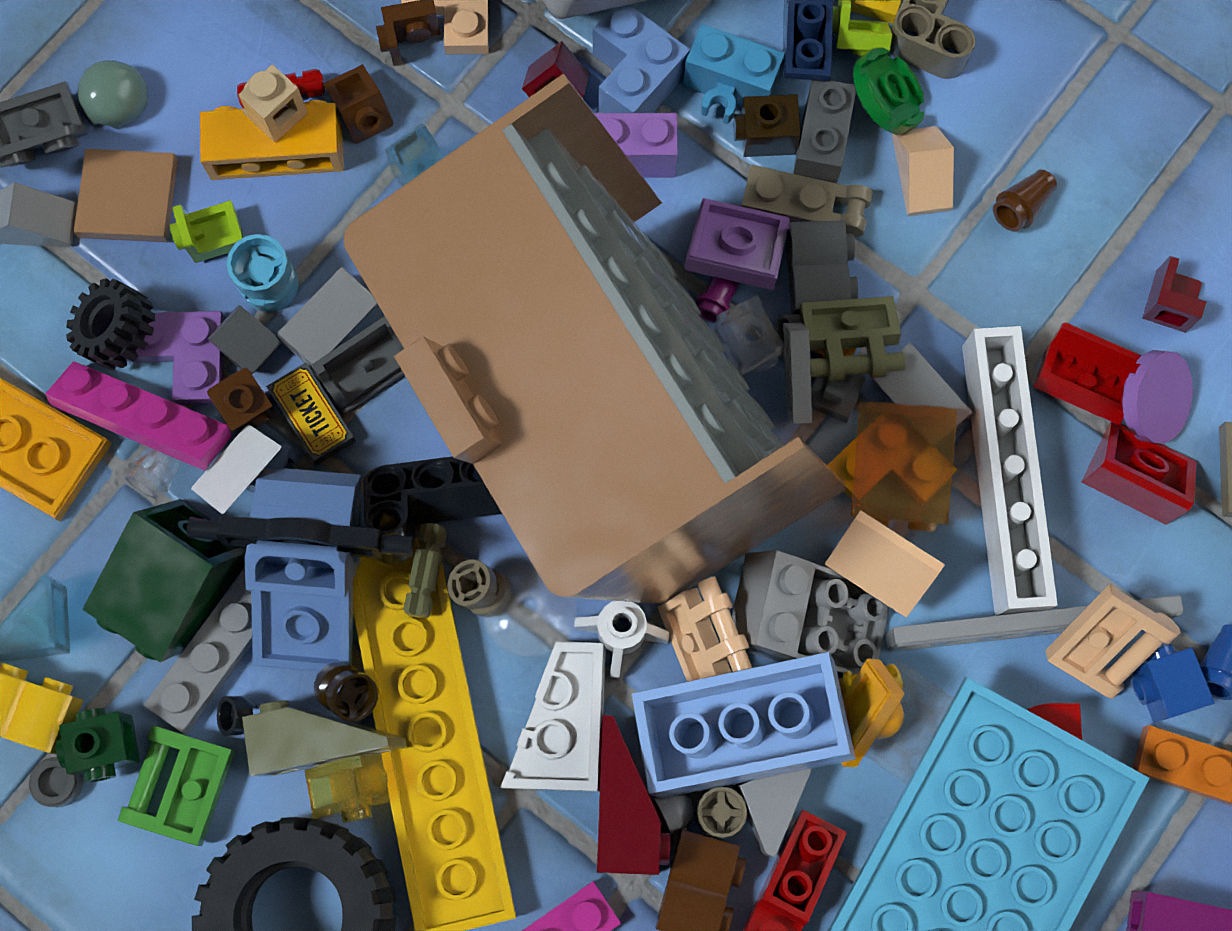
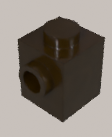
[733,94,801,157]

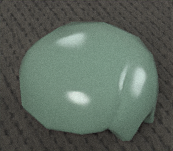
[78,60,147,129]

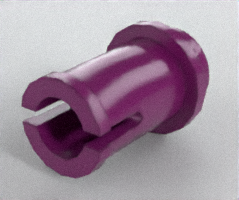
[696,277,740,323]

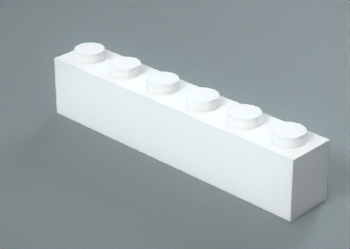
[962,326,1058,616]

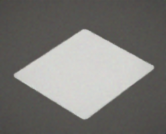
[191,425,282,514]

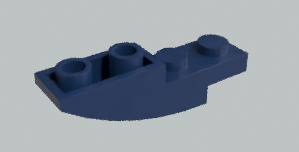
[783,0,833,81]

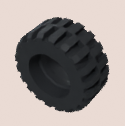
[192,817,396,931]

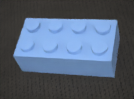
[632,652,856,798]

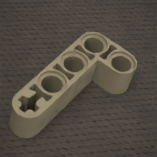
[890,0,976,79]

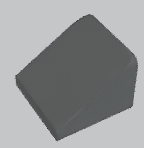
[208,305,281,374]

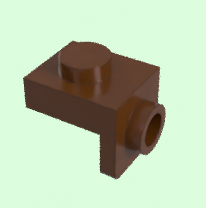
[207,368,273,431]

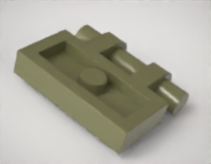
[799,296,905,381]

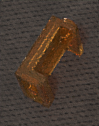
[851,401,957,531]

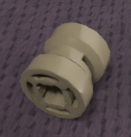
[448,559,512,618]
[695,787,747,838]

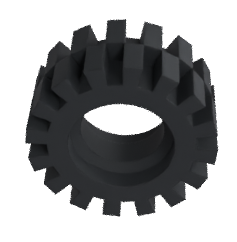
[66,278,155,370]

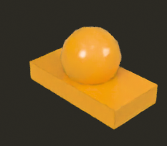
[841,659,905,767]

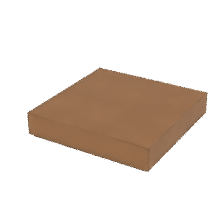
[74,149,178,242]

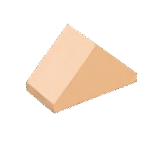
[892,126,954,216]

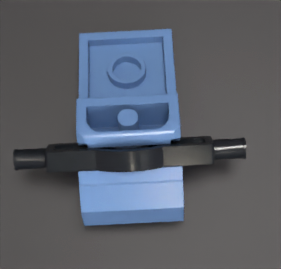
[187,467,414,671]

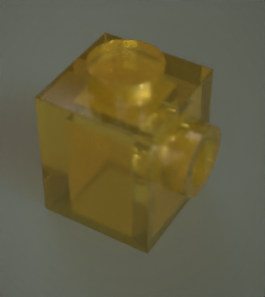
[304,754,391,823]

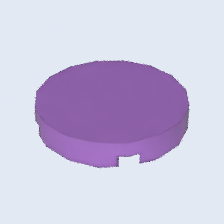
[1122,350,1193,444]

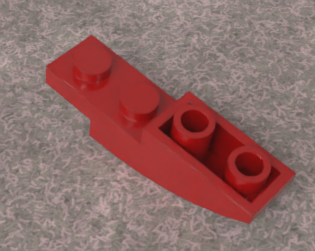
[742,809,847,931]

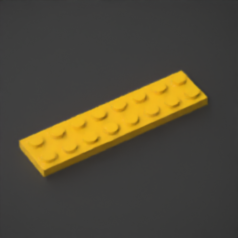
[353,538,517,931]

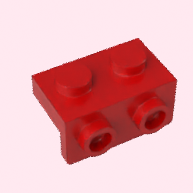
[1033,323,1141,425]

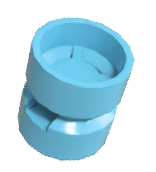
[226,234,299,313]

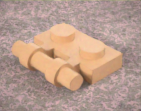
[657,577,753,682]

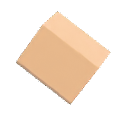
[824,510,945,618]

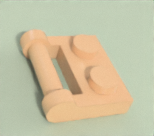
[1045,584,1181,699]

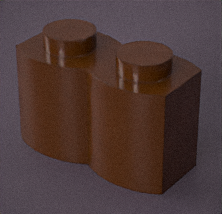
[655,829,746,931]

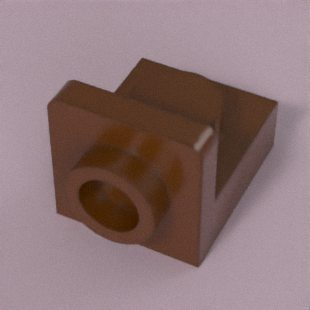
[376,0,441,66]
[323,64,394,143]

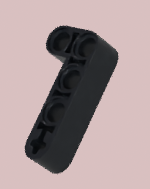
[363,456,502,564]

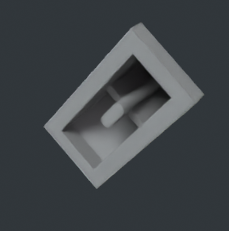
[0,182,77,247]
[736,768,812,858]

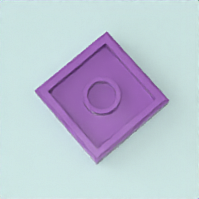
[684,198,790,290]

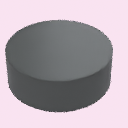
[29,757,83,808]

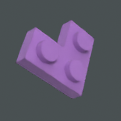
[130,311,225,405]

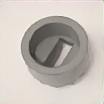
[653,794,694,835]

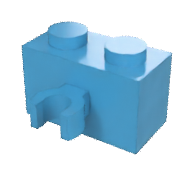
[683,24,785,124]

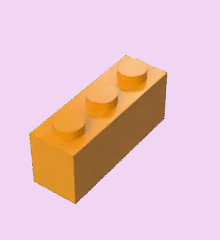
[200,100,344,180]

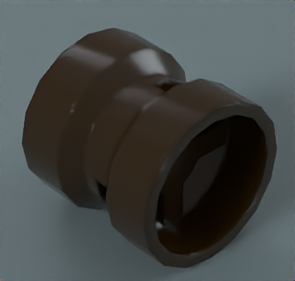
[314,662,378,722]

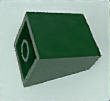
[82,499,247,662]

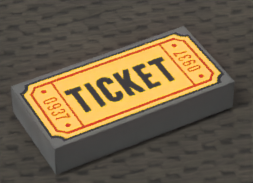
[266,362,356,465]

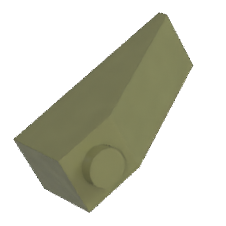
[242,700,407,776]

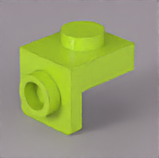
[832,0,892,56]
[169,200,244,263]

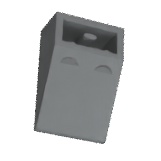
[732,550,889,676]

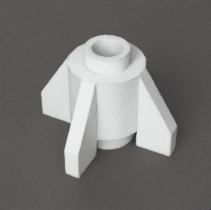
[574,601,670,680]

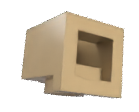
[238,64,308,142]

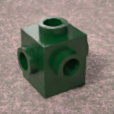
[56,708,140,783]

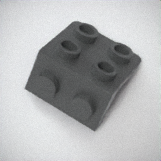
[0,81,88,168]

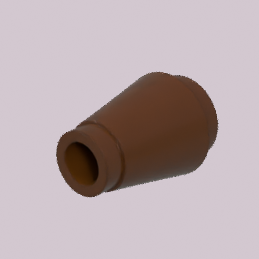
[993,169,1057,232]

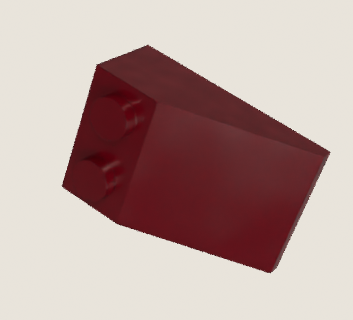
[597,715,670,875]

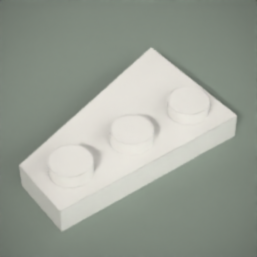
[500,642,606,792]

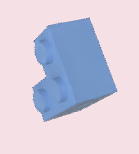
[593,5,690,113]

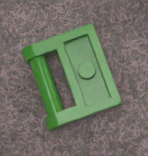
[117,725,235,846]

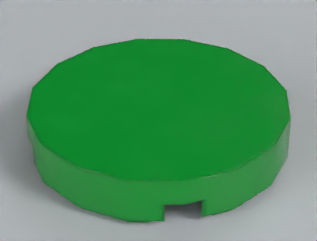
[853,47,925,135]

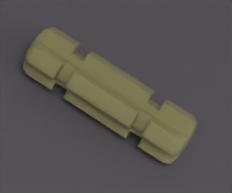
[403,523,447,618]

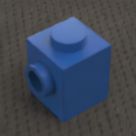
[1132,644,1215,723]

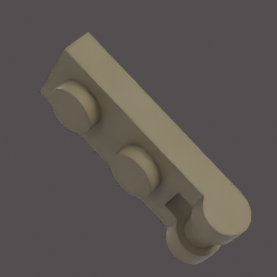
[741,165,873,237]

